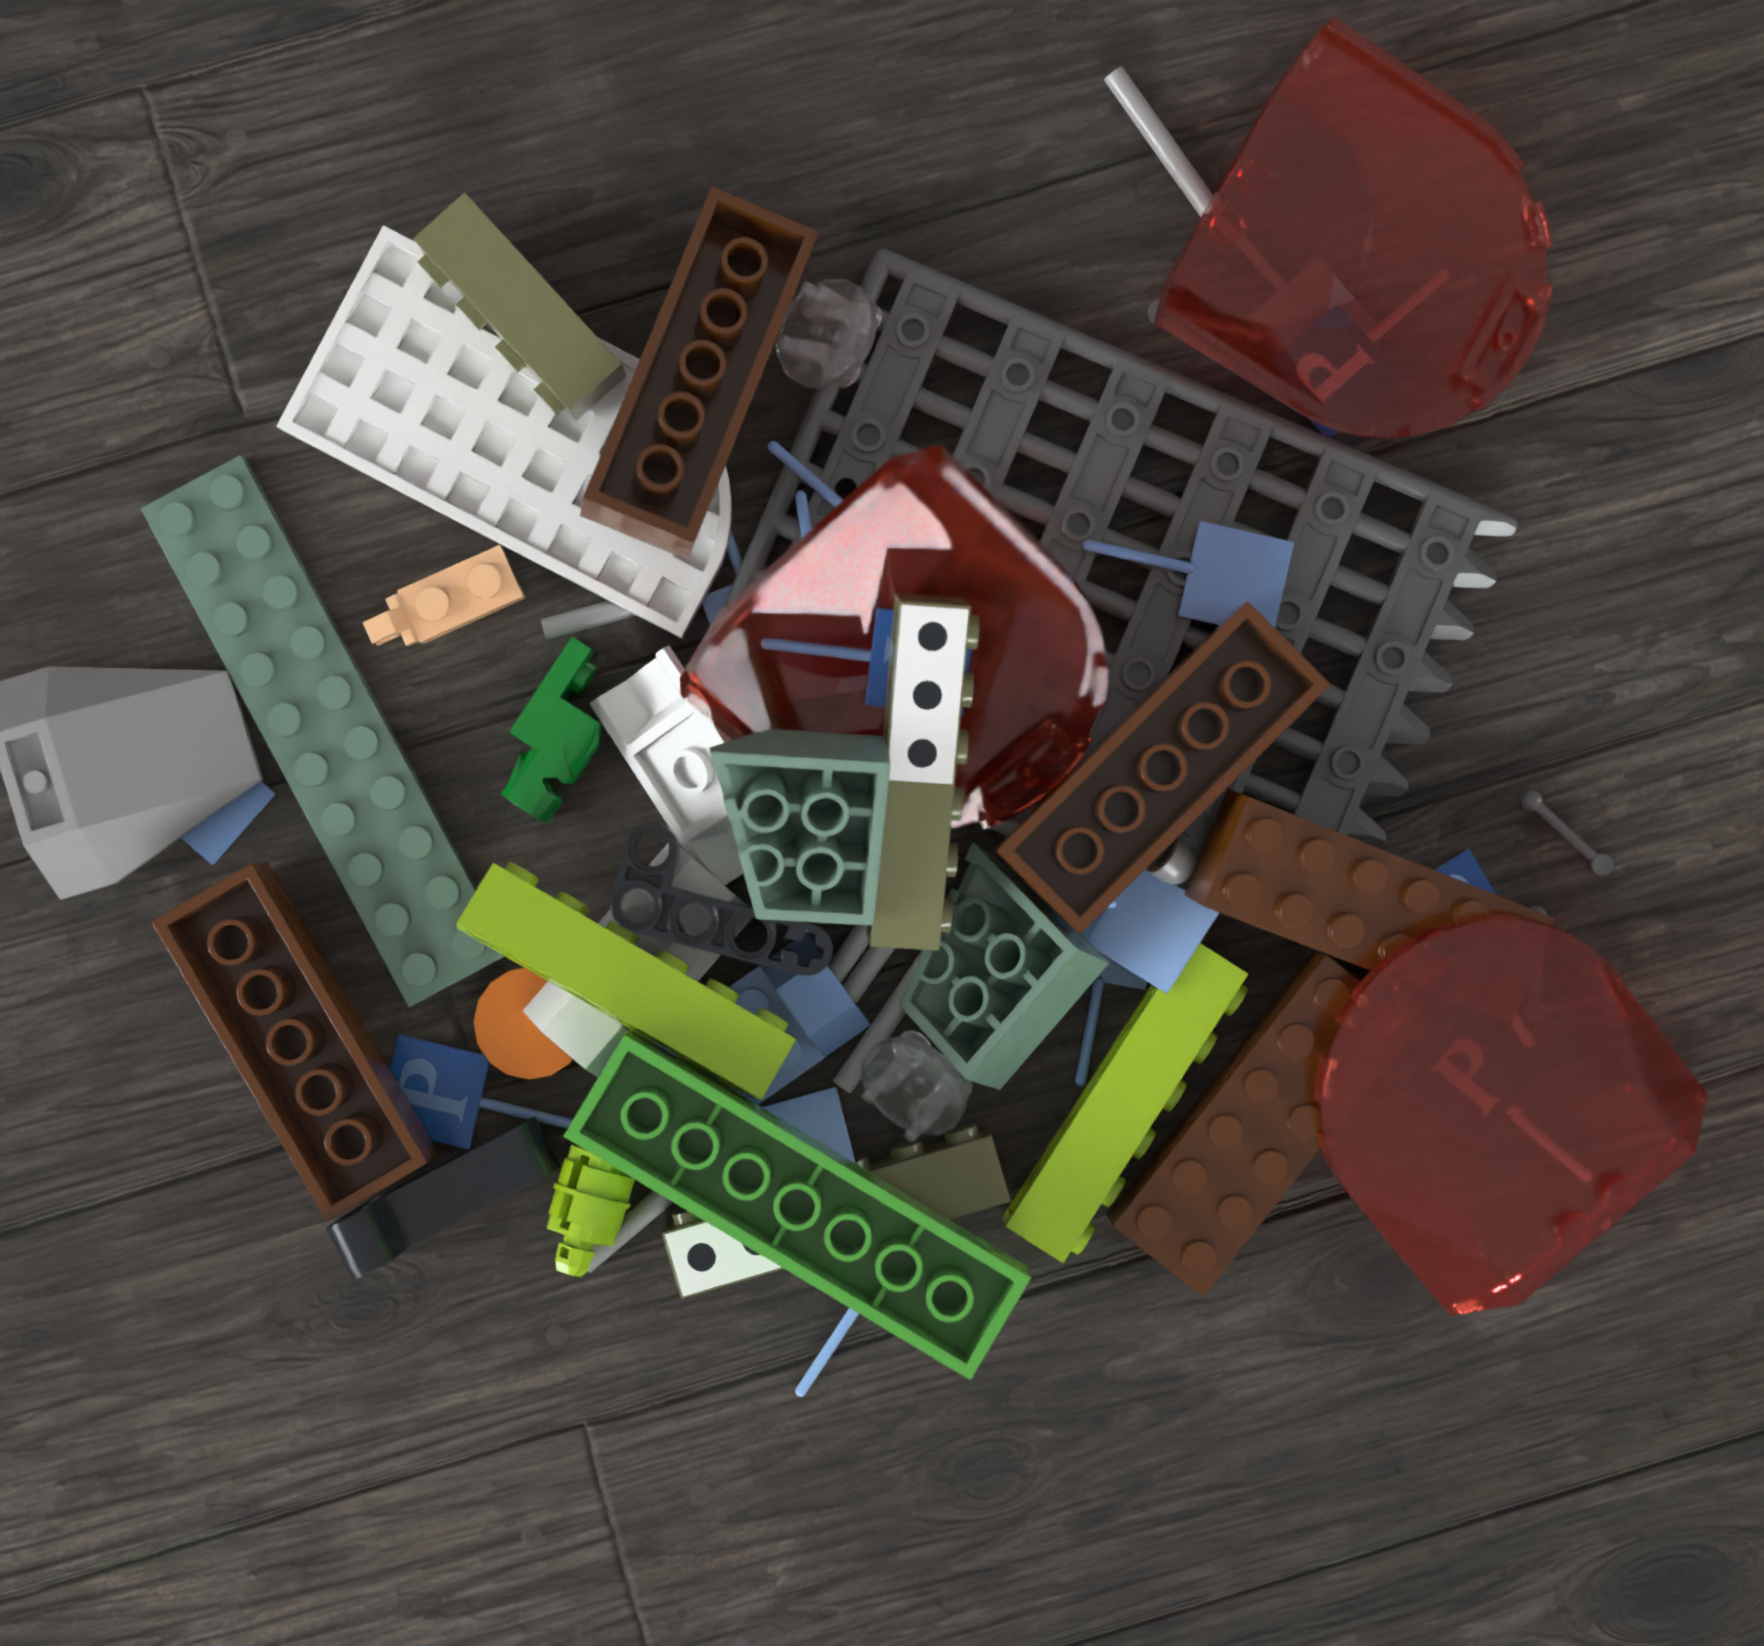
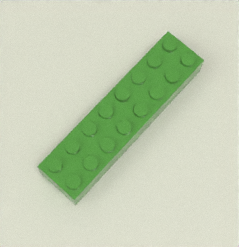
[563,1029,1031,1380]

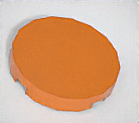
[473,967,573,1080]

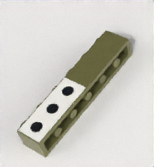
[866,593,979,951]
[662,1124,1011,1299]

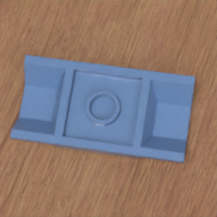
[660,932,871,1105]

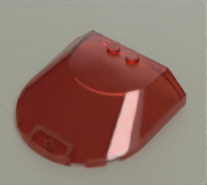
[1154,18,1552,439]
[679,444,1108,829]
[1314,914,1708,1316]

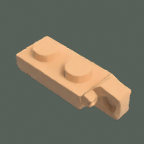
[363,545,526,646]

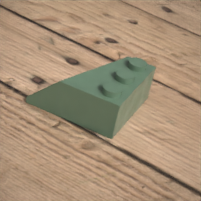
[710,729,891,926]
[899,842,1109,1090]

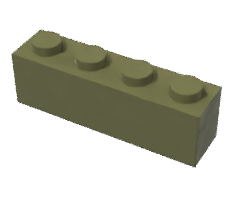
[413,192,627,421]

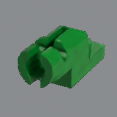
[501,637,603,823]

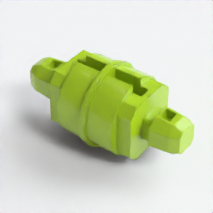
[546,1145,635,1277]

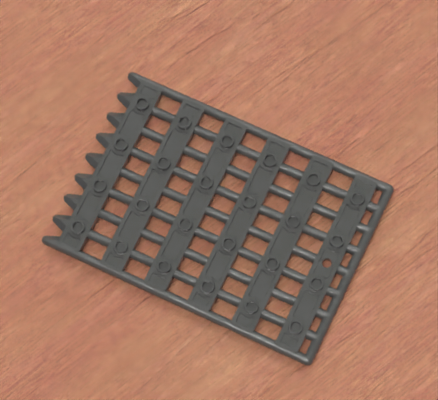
[695,248,1518,891]

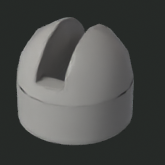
[1146,837,1197,884]

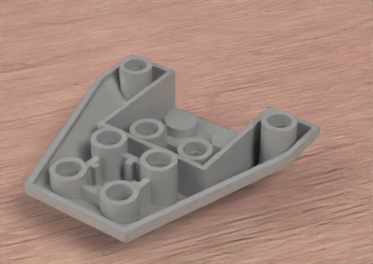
[0,666,263,900]

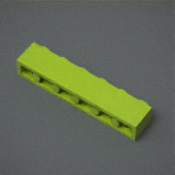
[456,862,796,1102]
[1002,943,1248,1263]

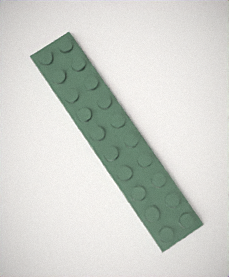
[140,455,505,1007]

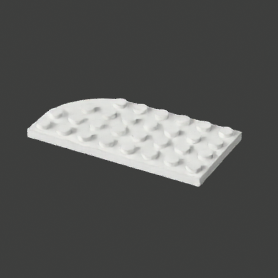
[277,225,732,639]

